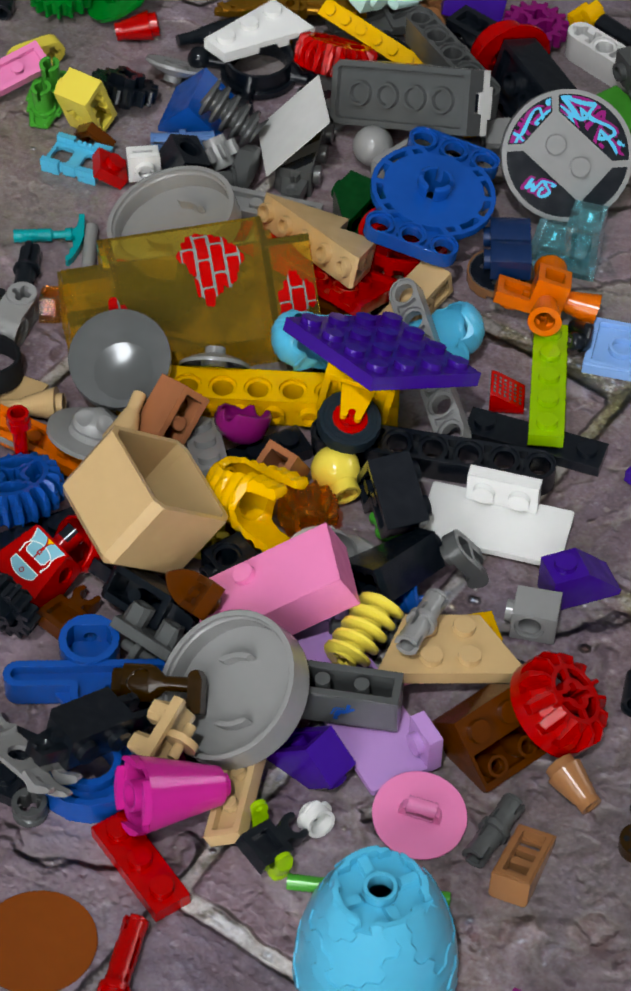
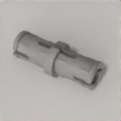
[395,588,448,655]

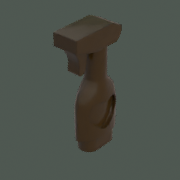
[111,663,207,715]

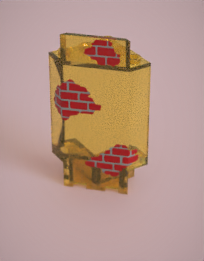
[57,216,321,366]

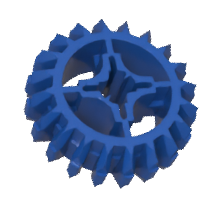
[0,452,65,529]

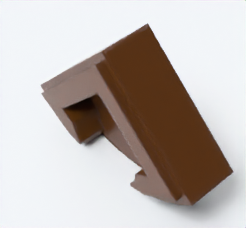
[74,122,116,147]

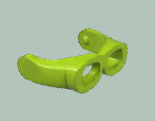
[250,799,293,881]

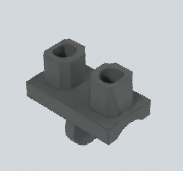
[109,600,185,662]

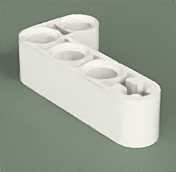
[565,22,628,95]

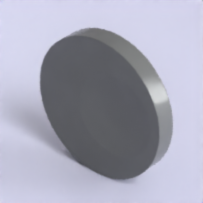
[68,309,172,412]

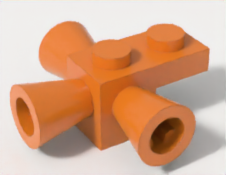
[493,255,602,336]

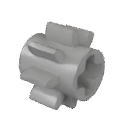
[202,133,239,171]

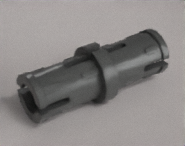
[462,793,525,868]

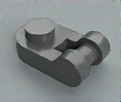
[440,529,489,589]

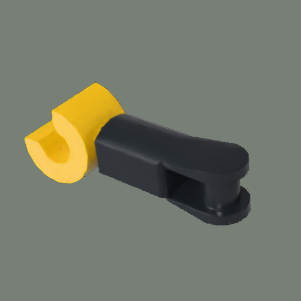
[567,0,631,47]

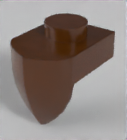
[165,569,226,621]

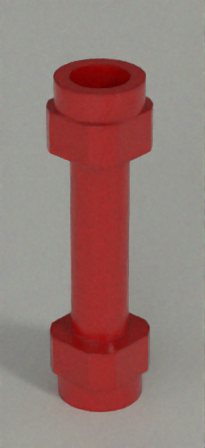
[6,405,31,455]

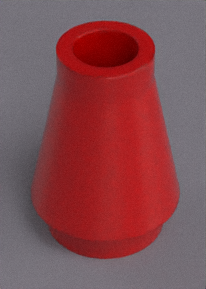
[114,10,161,41]

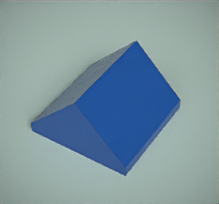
[158,67,235,136]

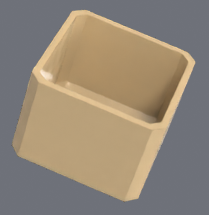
[63,425,228,574]

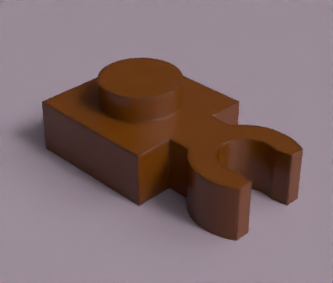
[36,585,101,639]

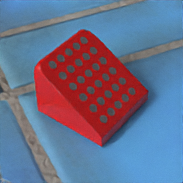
[489,370,525,414]

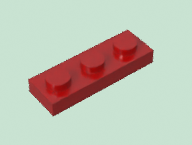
[91,810,191,922]

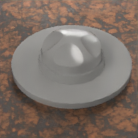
[46,406,118,460]

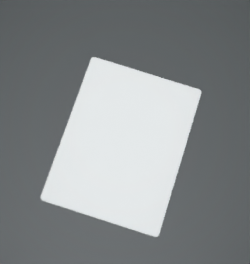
[258,75,330,177]

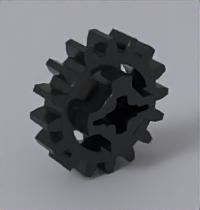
[92,66,159,110]
[0,573,41,638]

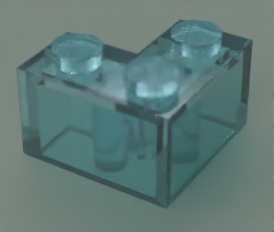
[531,200,608,282]

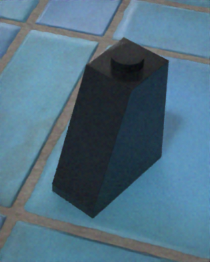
[349,528,446,602]

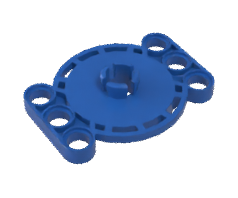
[363,126,500,267]

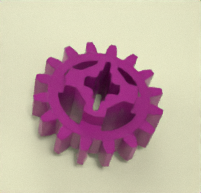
[503,0,569,52]

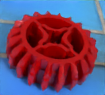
[294,31,378,77]

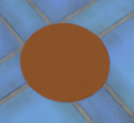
[0,890,98,991]

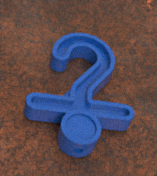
[3,614,166,824]

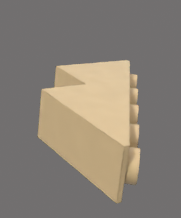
[257,192,377,289]

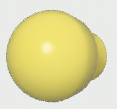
[311,446,361,505]

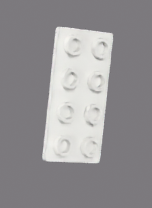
[423,464,574,566]

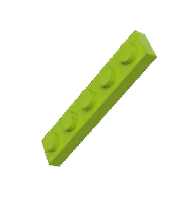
[527,324,568,448]

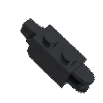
[88,557,200,634]
[25,686,151,771]

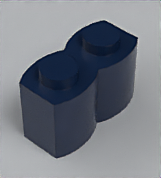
[483,217,532,280]

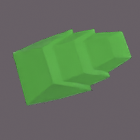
[26,56,67,129]

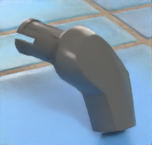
[218,144,262,189]

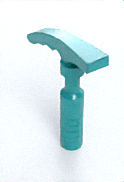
[13,214,85,266]

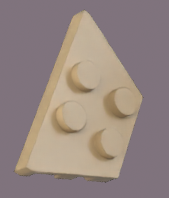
[378,614,521,684]

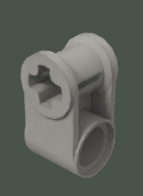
[0,281,39,347]

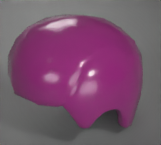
[214,403,273,445]

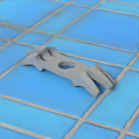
[0,713,83,798]

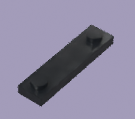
[467,407,609,477]

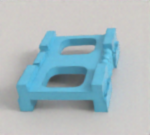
[40,132,113,186]

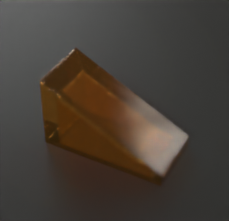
[39,286,64,323]

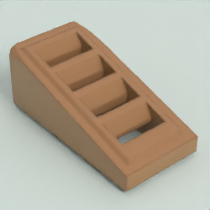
[488,824,557,907]

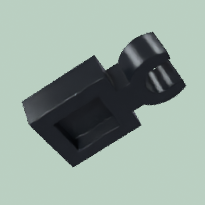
[235,812,309,875]

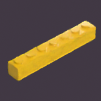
[318,0,424,64]

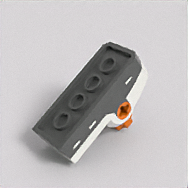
[330,59,493,136]

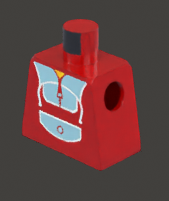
[0,523,84,608]

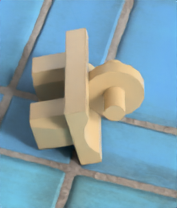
[127,695,199,760]

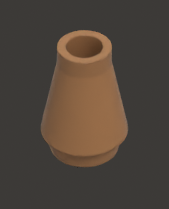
[546,754,601,815]

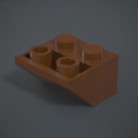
[432,684,546,793]

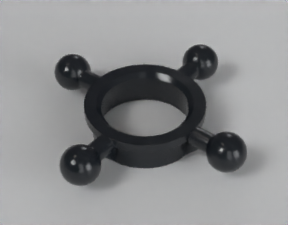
[187,44,321,115]

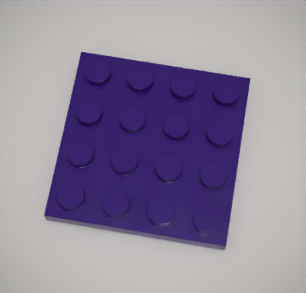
[283,312,481,391]

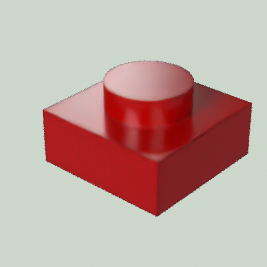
[92,147,128,190]

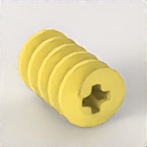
[324,591,404,667]

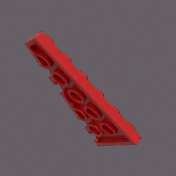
[233,219,398,316]

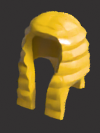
[206,456,309,552]

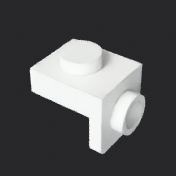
[126,145,161,182]

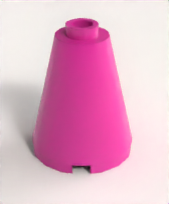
[114,754,231,836]

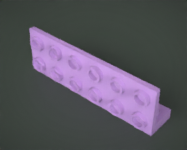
[293,610,444,796]

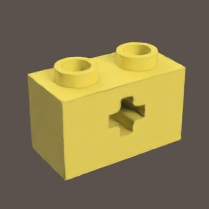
[53,67,117,132]

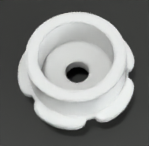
[297,800,335,838]

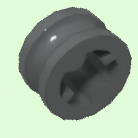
[11,787,49,828]

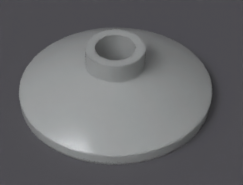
[146,54,204,84]
[179,345,249,369]

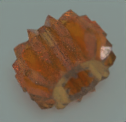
[277,479,339,536]

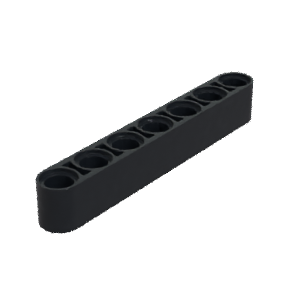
[311,419,556,496]

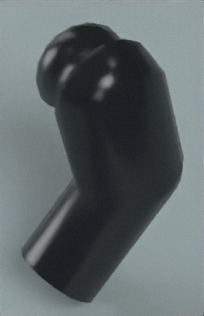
[567,319,594,353]

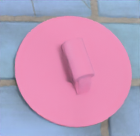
[372,771,467,860]

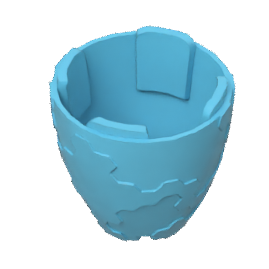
[292,845,459,991]

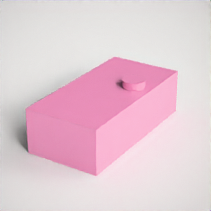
[199,522,360,635]

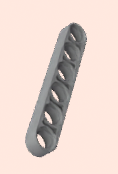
[389,278,472,438]

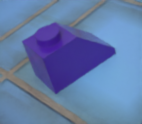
[537,548,621,610]
[266,725,356,790]

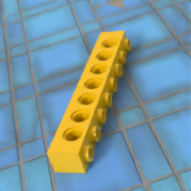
[116,365,400,427]

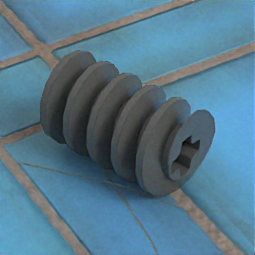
[198,78,269,148]

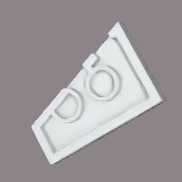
[204,0,315,63]

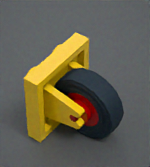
[315,362,396,455]

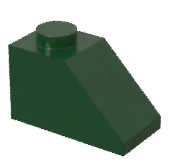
[331,170,380,234]

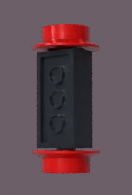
[470,20,577,118]

